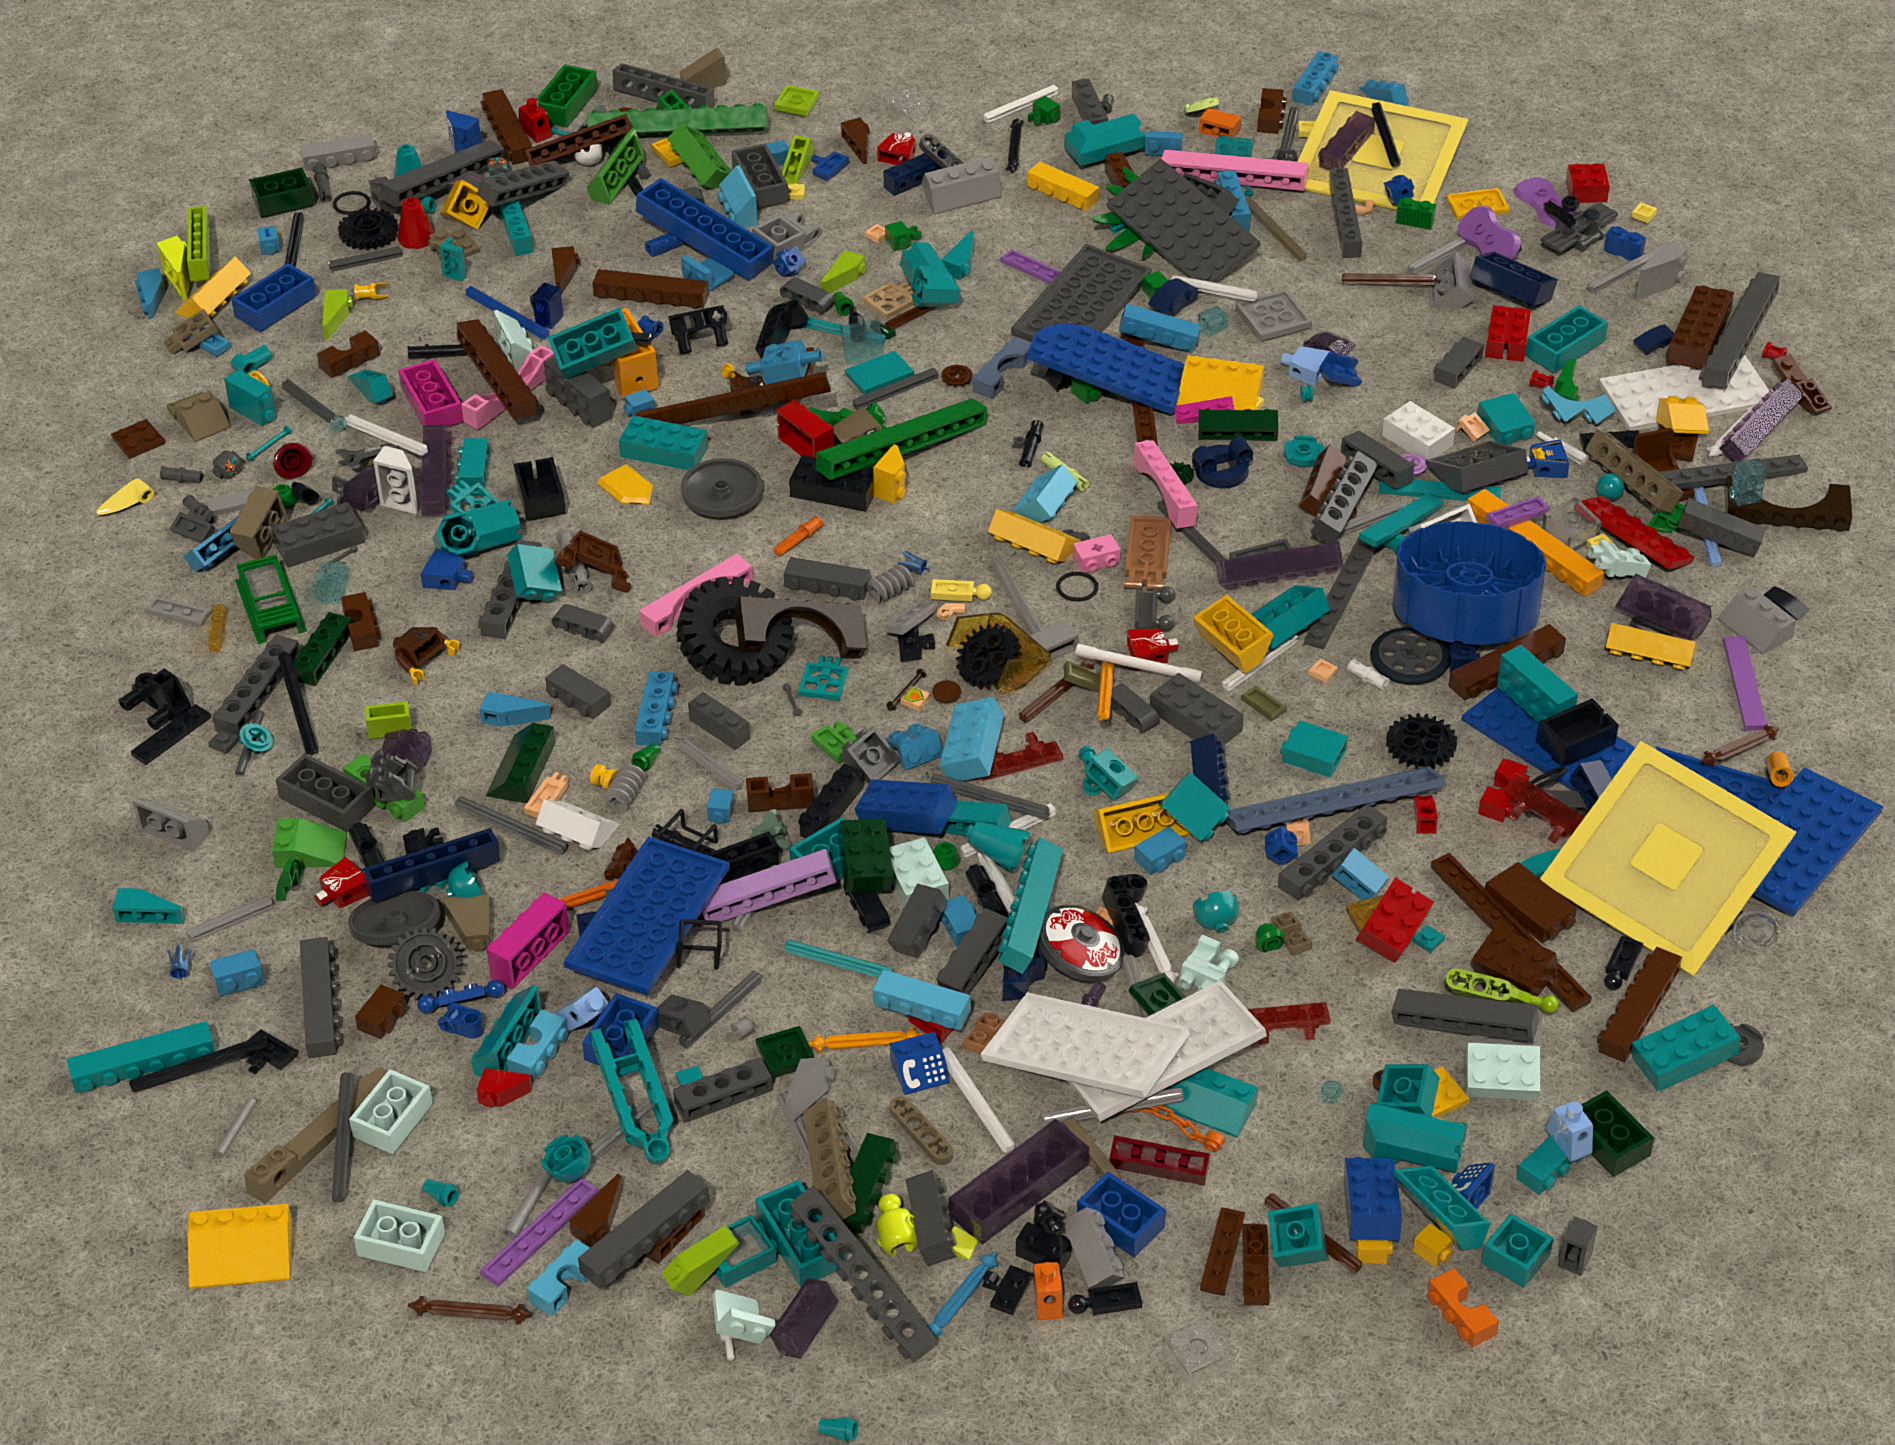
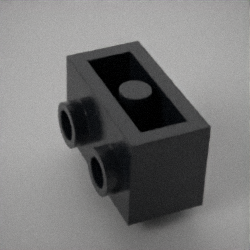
[1016,1222,1071,1274]

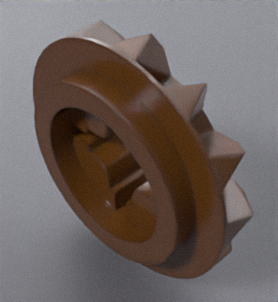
[941,365,972,387]

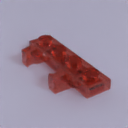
[980,731,1063,782]
[1503,773,1585,844]
[1247,1002,1331,1045]

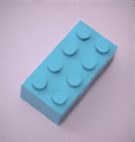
[939,697,1004,781]

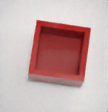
[1566,163,1610,203]

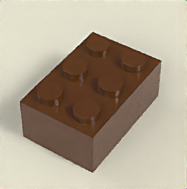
[1471,925,1559,997]

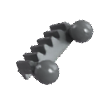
[1135,586,1175,631]

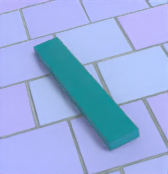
[1379,479,1501,501]
[1359,494,1444,547]

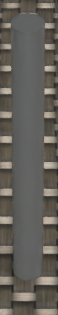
[235,710,264,776]

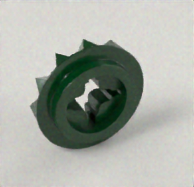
[1169,461,1194,485]

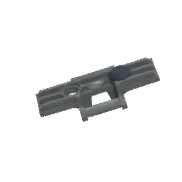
[1540,201,1618,253]

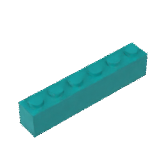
[66,1021,215,1093]

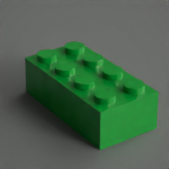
[536,64,598,127]

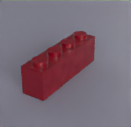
[1109,1135,1210,1186]

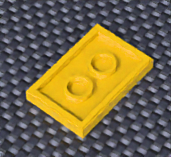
[1446,188,1510,220]

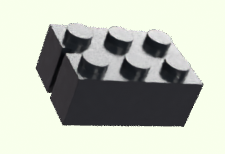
[513,457,566,520]
[1536,698,1619,766]

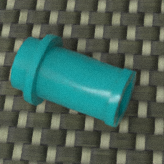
[1078,746,1095,768]

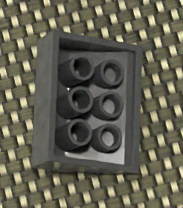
[1425,441,1528,494]

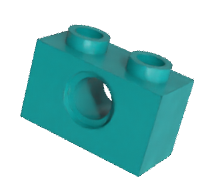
[1084,748,1138,801]

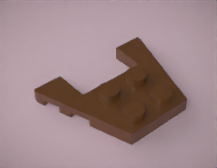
[554,530,631,593]

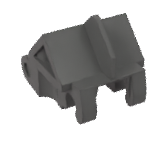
[365,749,418,802]

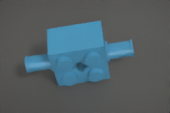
[745,340,823,384]

